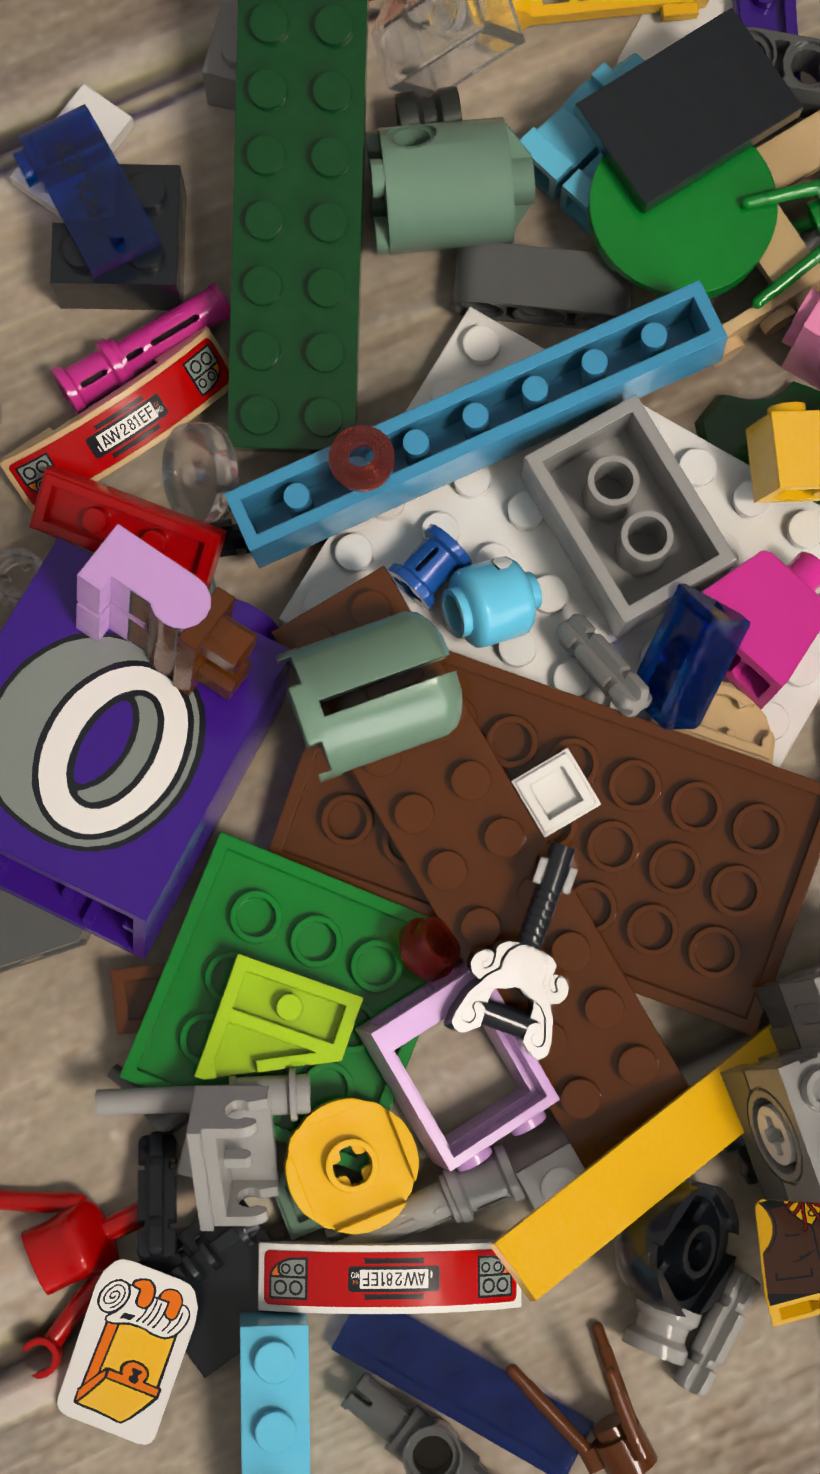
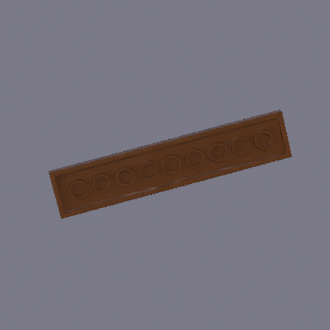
[271,566,690,1169]

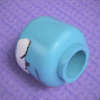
[442,556,542,648]

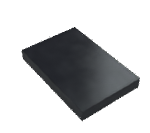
[574,7,803,214]

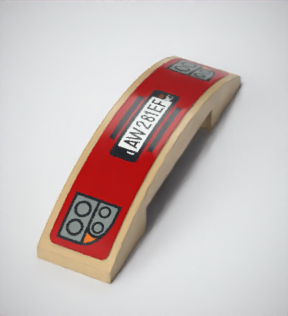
[0,326,229,514]

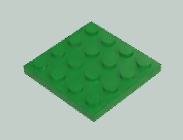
[119,832,454,1173]

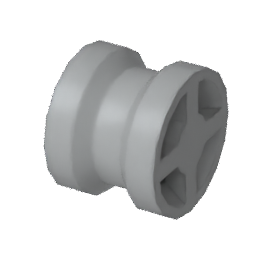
[621,1298,702,1366]

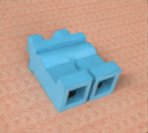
[520,53,645,238]

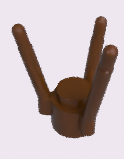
[506,1322,658,1474]

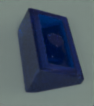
[636,583,750,730]

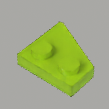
[194,954,363,1080]

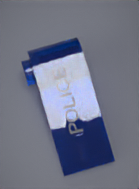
[12,104,162,278]

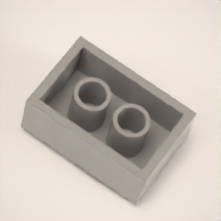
[520,394,737,639]

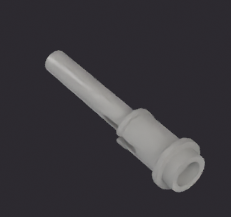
[95,1067,311,1122]

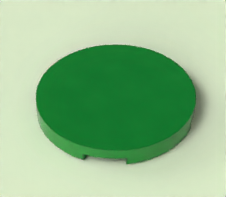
[587,146,778,298]

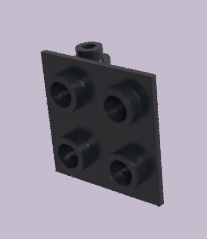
[138,1199,273,1378]

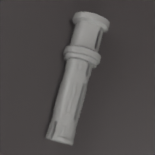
[324,1143,526,1243]

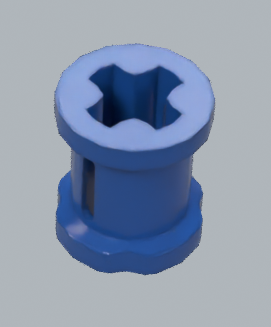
[387,524,472,610]

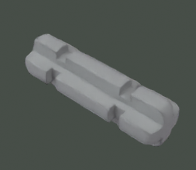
[556,614,652,717]
[674,1268,761,1397]

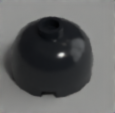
[614,1179,739,1317]

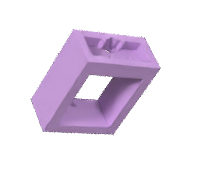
[355,961,560,1172]

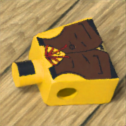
[755,1199,820,1327]

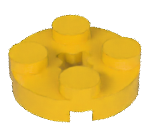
[284,1097,419,1234]

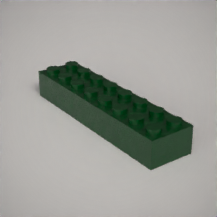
[227,0,369,453]

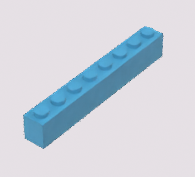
[224,280,728,569]

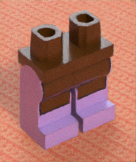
[76,524,258,700]

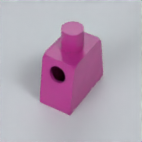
[671,550,820,710]

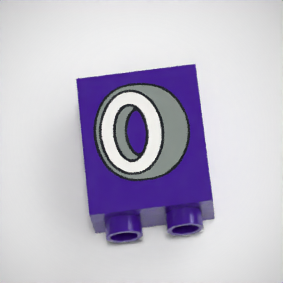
[0,537,291,960]

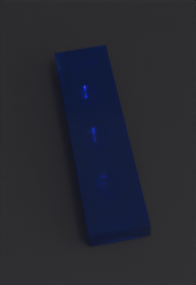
[331,1314,595,1474]

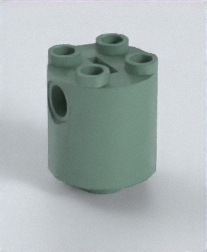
[365,117,535,255]

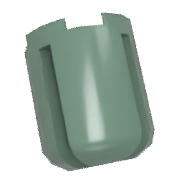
[275,611,463,783]

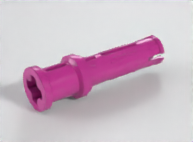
[50,283,231,416]

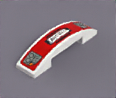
[258,1239,521,1314]

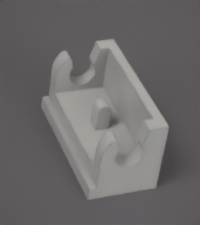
[186,1086,281,1231]

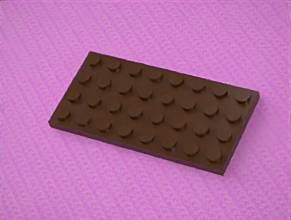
[268,650,820,1036]

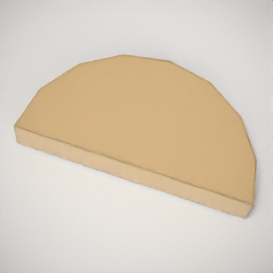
[650,681,775,765]

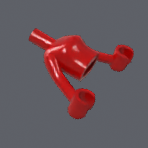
[0,1189,144,1379]

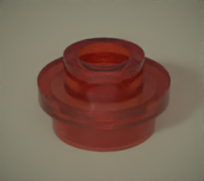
[329,425,395,492]
[399,916,460,982]

